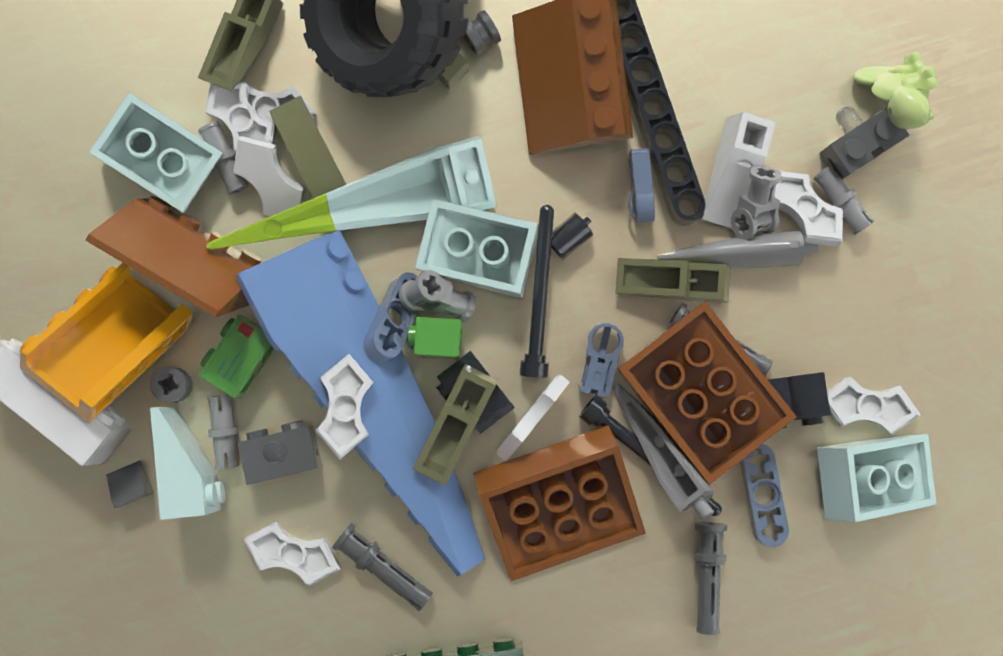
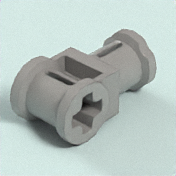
[731,165,781,240]
[399,270,476,323]

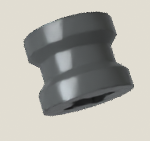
[464,10,501,55]
[150,367,193,403]

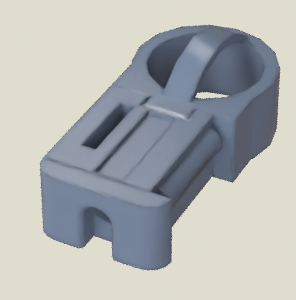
[628,148,655,223]
[578,322,624,397]

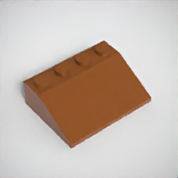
[512,0,633,155]
[85,196,262,318]
[617,301,797,485]
[473,425,646,581]

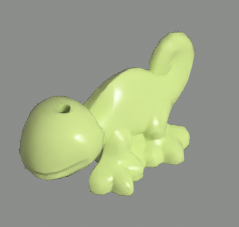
[853,51,938,129]

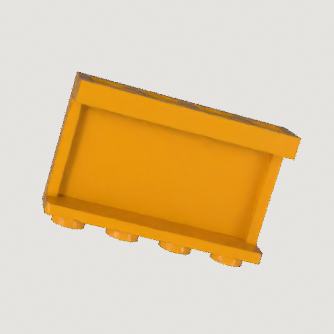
[20,263,193,424]

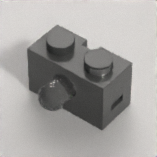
[820,106,909,179]
[237,420,323,485]

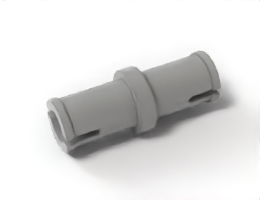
[198,121,250,195]
[813,165,874,235]
[207,395,239,469]

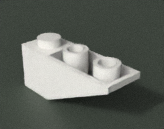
[700,112,776,229]

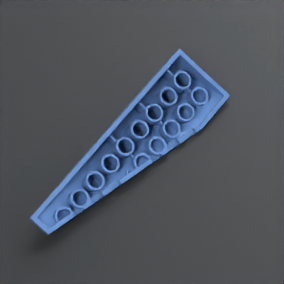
[235,231,485,576]

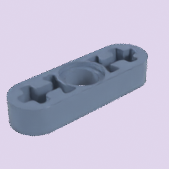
[364,272,417,363]
[740,444,789,547]

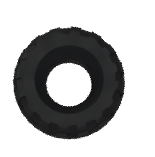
[299,0,468,97]

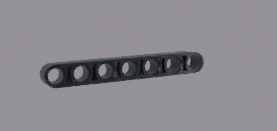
[616,0,706,226]

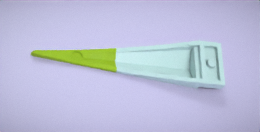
[206,136,497,250]

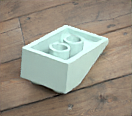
[89,92,223,213]
[415,199,539,299]
[150,407,225,520]
[817,434,936,522]

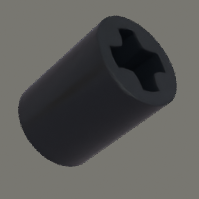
[551,212,593,260]

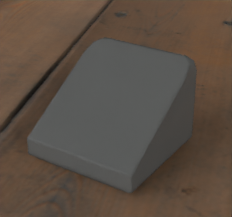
[106,460,154,509]

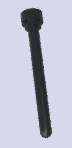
[519,204,554,378]
[578,395,722,516]

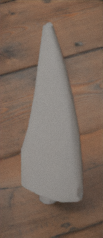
[657,231,819,268]
[613,383,715,520]

